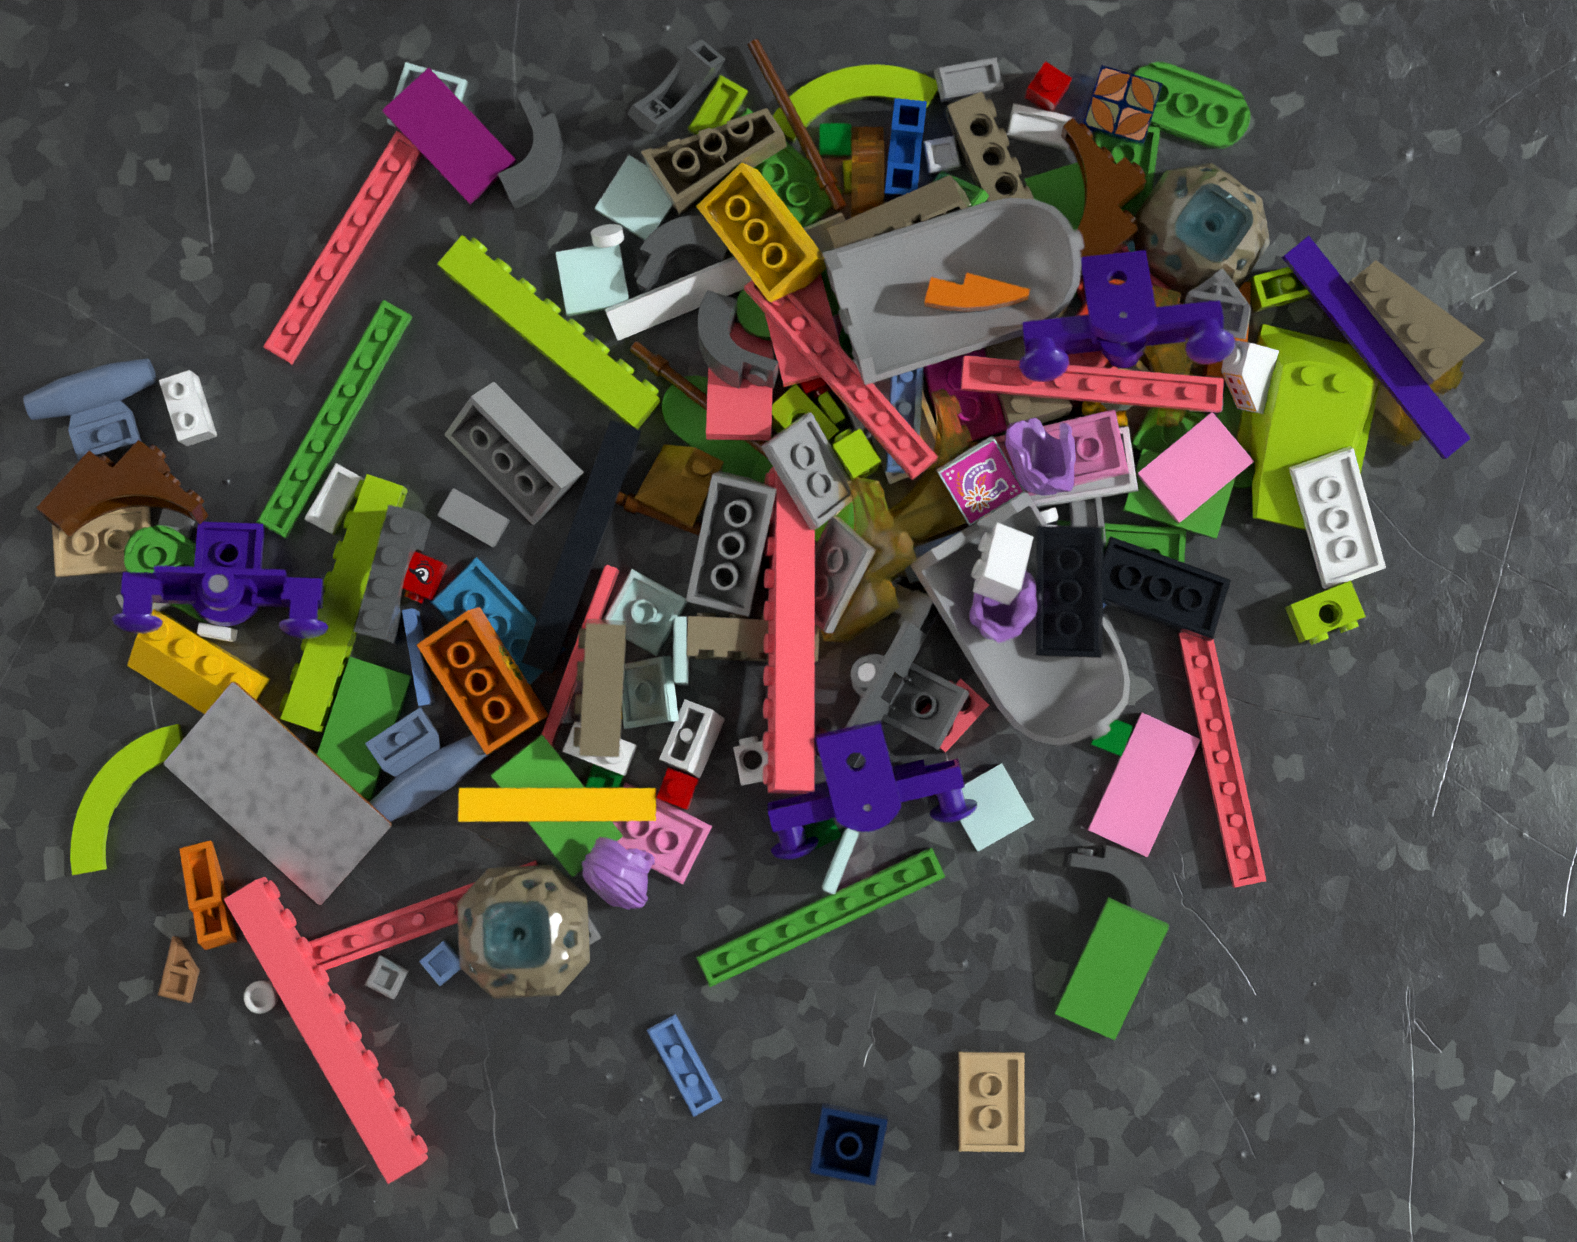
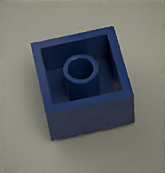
[810,1103,888,1186]

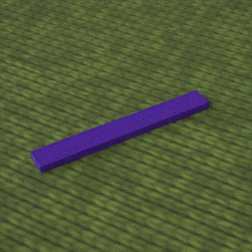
[1281,236,1471,459]

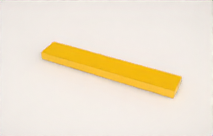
[458,788,656,821]

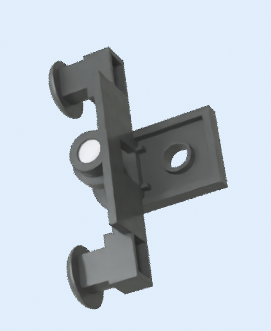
[814,576,969,768]

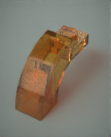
[851,127,884,218]

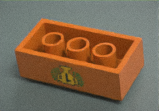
[417,607,548,755]

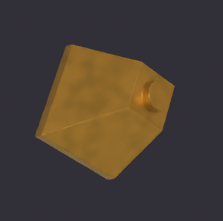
[635,445,724,528]

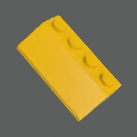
[696,163,826,302]
[127,609,271,714]

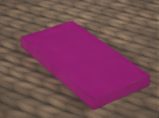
[382,67,517,205]

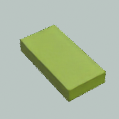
[688,75,748,135]

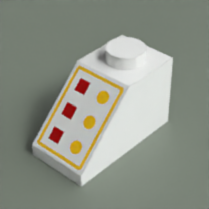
[1221,340,1279,414]

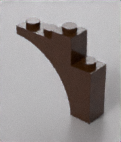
[1061,118,1146,285]
[36,440,209,538]

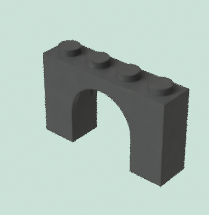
[354,505,431,645]

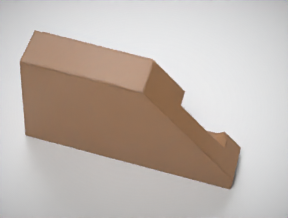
[158,936,200,1003]

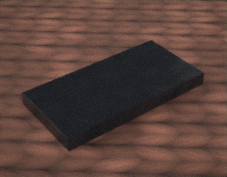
[1036,525,1104,658]
[1103,536,1231,641]

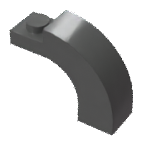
[627,39,726,135]
[498,90,562,209]
[634,215,730,293]
[698,290,779,389]
[1067,845,1162,921]

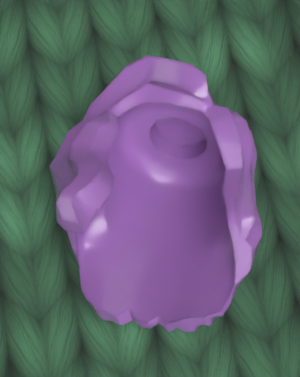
[1005,418,1076,496]
[970,570,1037,643]
[581,837,655,910]

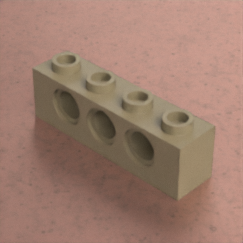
[945,91,1033,202]

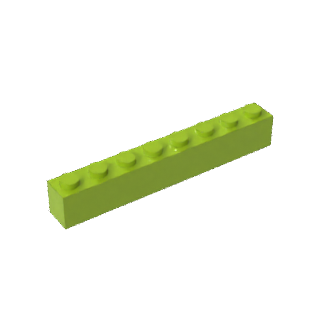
[437,235,661,429]
[279,474,408,732]

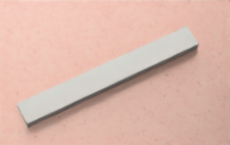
[605,212,845,341]

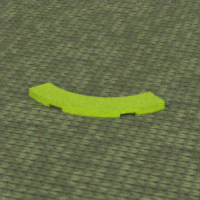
[773,64,939,143]
[70,724,183,875]

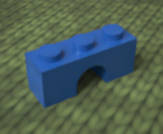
[883,98,927,202]

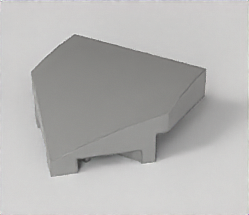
[1185,268,1251,339]

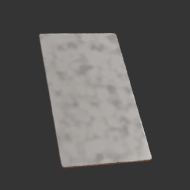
[164,682,392,905]

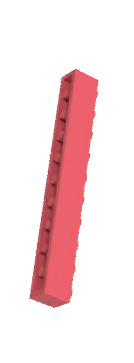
[763,467,815,794]
[224,877,428,1184]

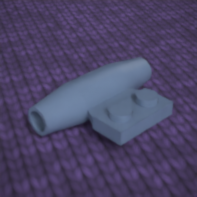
[23,358,157,460]
[365,707,491,822]

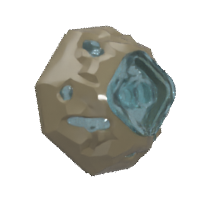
[1133,163,1270,300]
[457,865,590,999]

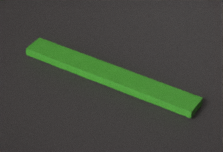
[257,300,412,538]
[696,847,945,987]

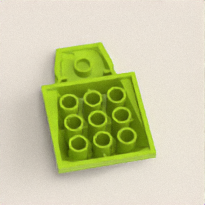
[1236,324,1380,531]

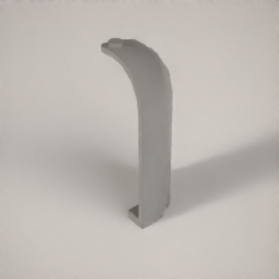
[823,198,1084,385]
[909,491,1130,746]

